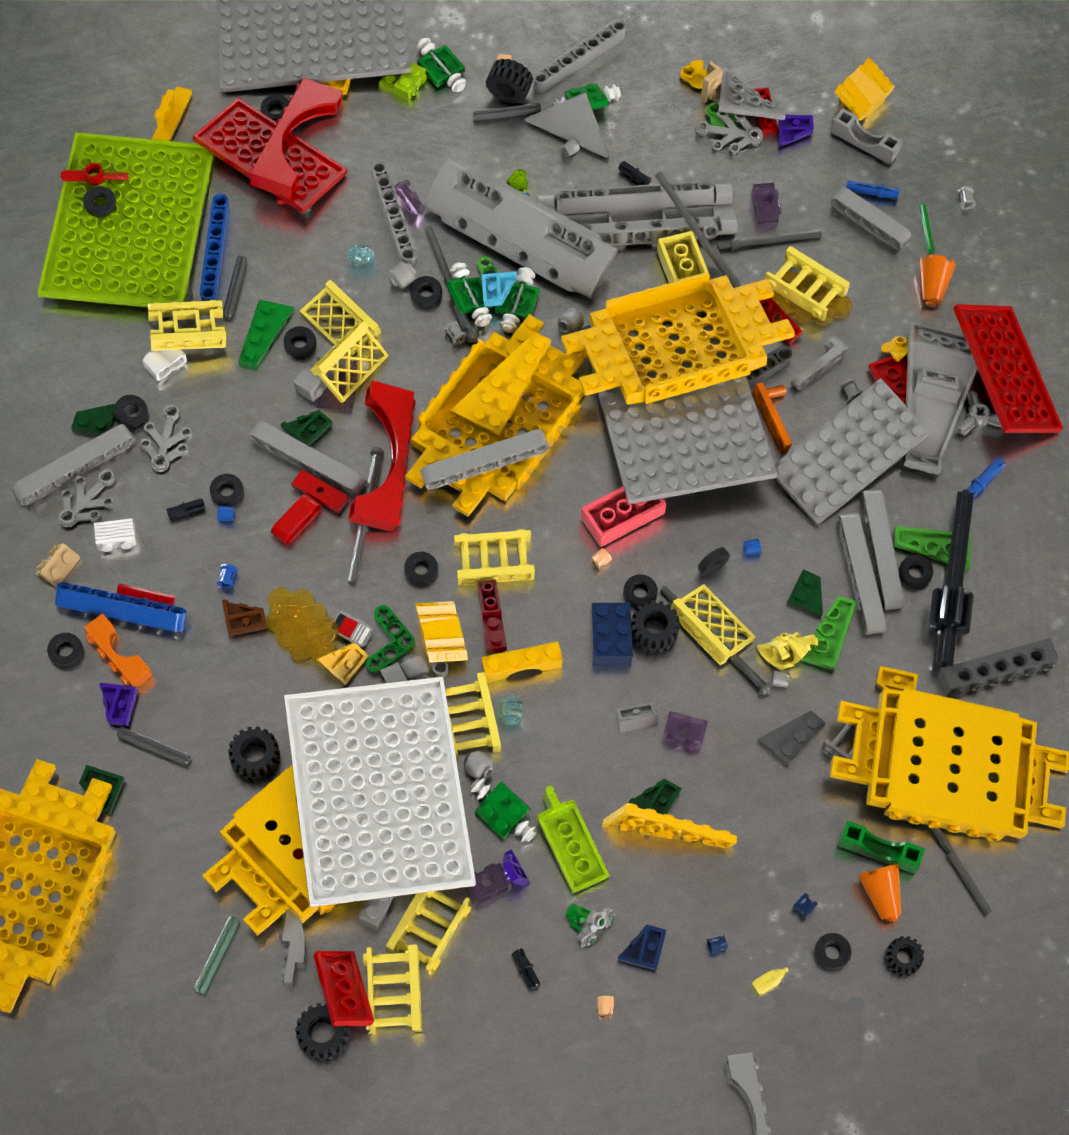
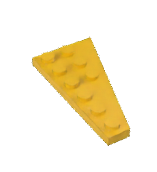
[450,332,551,436]
[602,803,737,848]

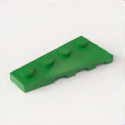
[238,299,295,368]

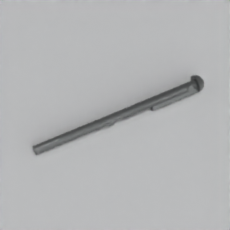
[655,171,740,288]
[425,226,479,343]
[348,447,384,584]
[660,586,772,696]
[908,776,993,916]

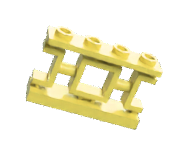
[148,300,226,351]

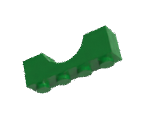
[838,820,925,874]

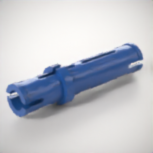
[846,180,900,200]
[966,457,1006,497]

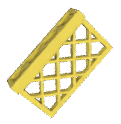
[300,280,382,357]
[310,321,389,403]
[670,584,756,666]

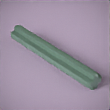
[194,916,239,994]

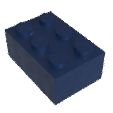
[590,602,633,666]

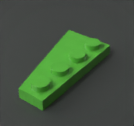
[893,526,971,570]
[800,596,857,671]

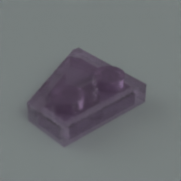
[394,179,425,215]

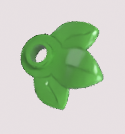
[706,103,738,127]

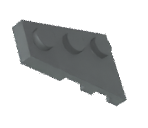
[757,710,826,766]

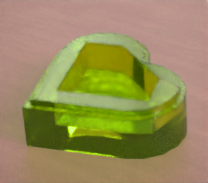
[506,169,528,191]

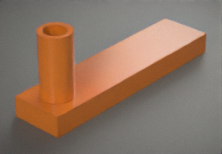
[752,382,792,455]

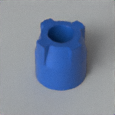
[217,506,235,521]
[743,539,761,556]

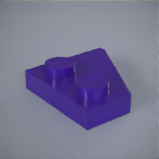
[778,115,814,146]
[100,683,138,726]
[502,849,530,887]

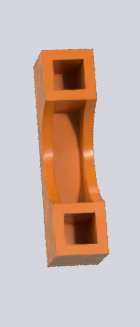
[84,613,152,688]

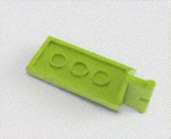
[536,785,610,894]

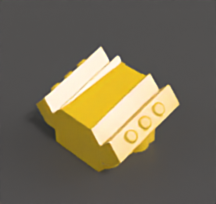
[834,58,895,120]
[415,601,468,662]

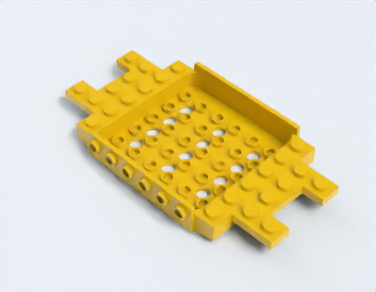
[561,273,795,405]
[405,314,588,517]
[829,688,1069,842]
[0,759,116,1014]
[202,765,336,936]

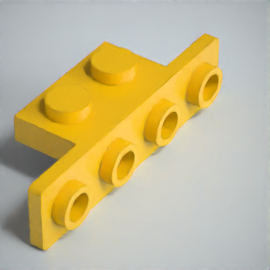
[152,86,193,141]

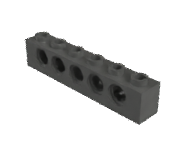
[938,638,1059,696]

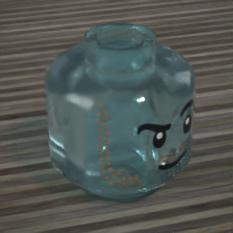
[347,243,375,268]
[497,694,523,725]

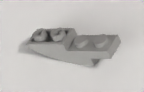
[279,909,306,988]

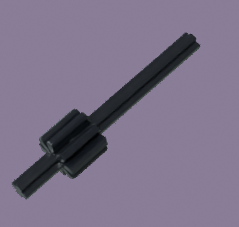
[928,490,974,667]

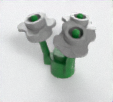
[565,903,615,948]

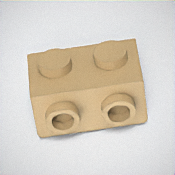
[700,61,723,104]
[35,543,81,587]

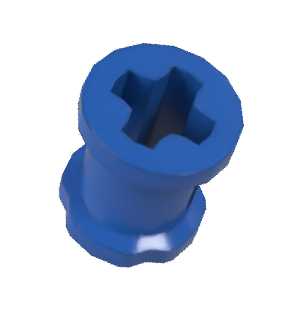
[216,564,238,589]

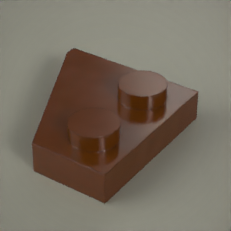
[222,599,267,636]

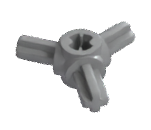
[957,390,1002,435]

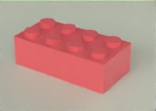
[581,487,666,548]

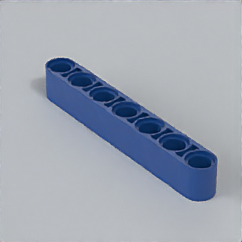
[200,194,230,301]
[54,582,187,632]

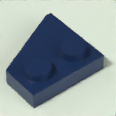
[618,925,666,971]

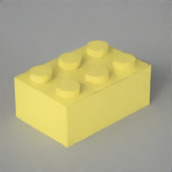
[657,231,709,283]

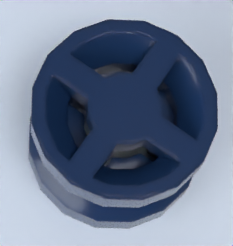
[792,893,818,918]

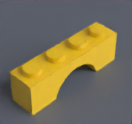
[481,641,563,683]

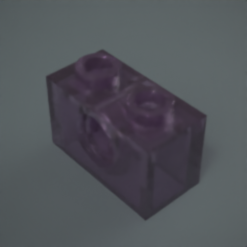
[751,182,782,224]
[662,711,708,750]
[465,862,512,907]

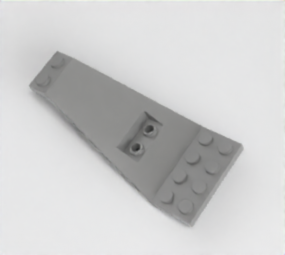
[903,322,978,475]

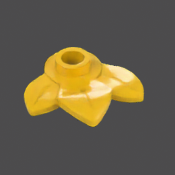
[680,60,707,89]
[881,336,908,362]

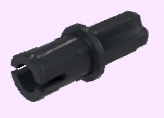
[618,161,652,185]
[166,498,205,520]
[511,948,540,989]

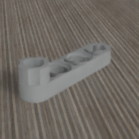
[791,336,849,390]

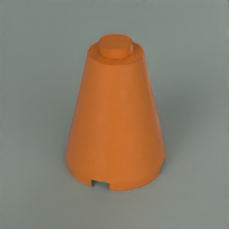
[919,255,956,307]
[858,864,901,923]

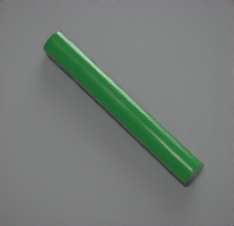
[919,204,935,253]

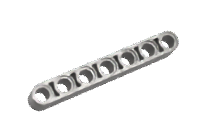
[533,18,627,94]
[371,160,416,268]
[248,421,368,498]
[11,424,135,505]
[420,429,549,490]
[861,489,904,610]
[838,512,886,635]

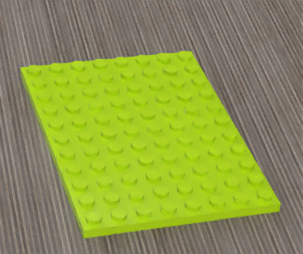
[37,132,214,307]

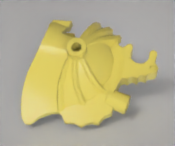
[757,632,818,670]

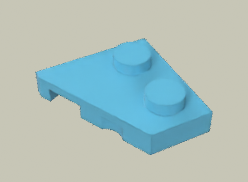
[482,271,517,307]

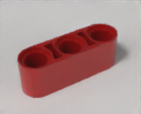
[271,493,322,544]

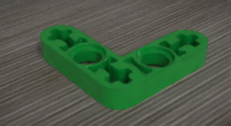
[366,605,415,675]

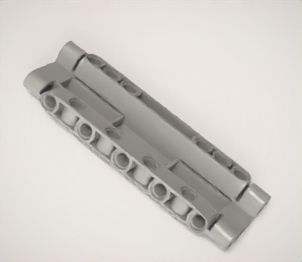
[424,158,618,299]
[537,181,737,248]

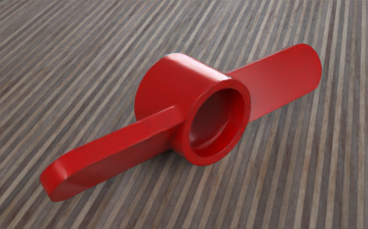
[60,163,129,186]

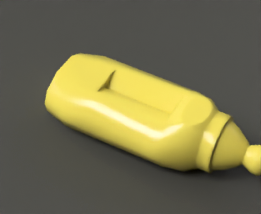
[752,967,789,994]

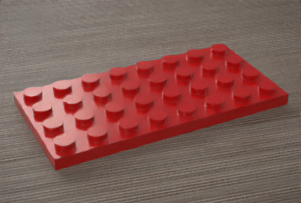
[193,98,348,213]
[953,304,1064,433]

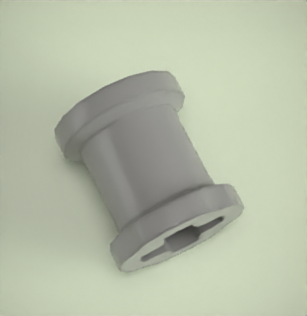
[957,186,976,210]
[444,321,467,345]
[840,378,863,402]

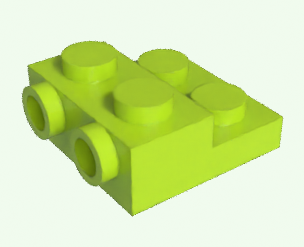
[379,62,427,101]

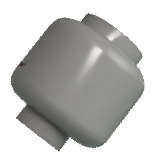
[389,261,416,288]
[557,308,584,334]
[400,653,429,681]
[464,751,494,780]

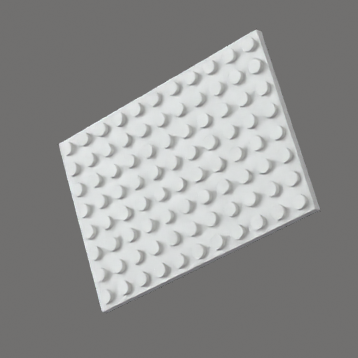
[284,677,476,907]

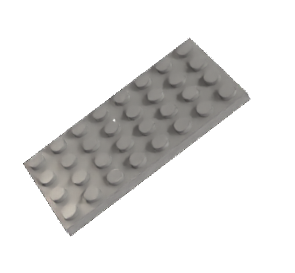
[774,378,930,527]

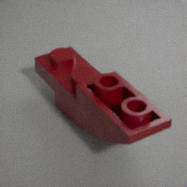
[477,580,507,653]

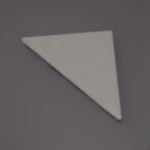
[718,67,786,120]
[525,93,610,158]

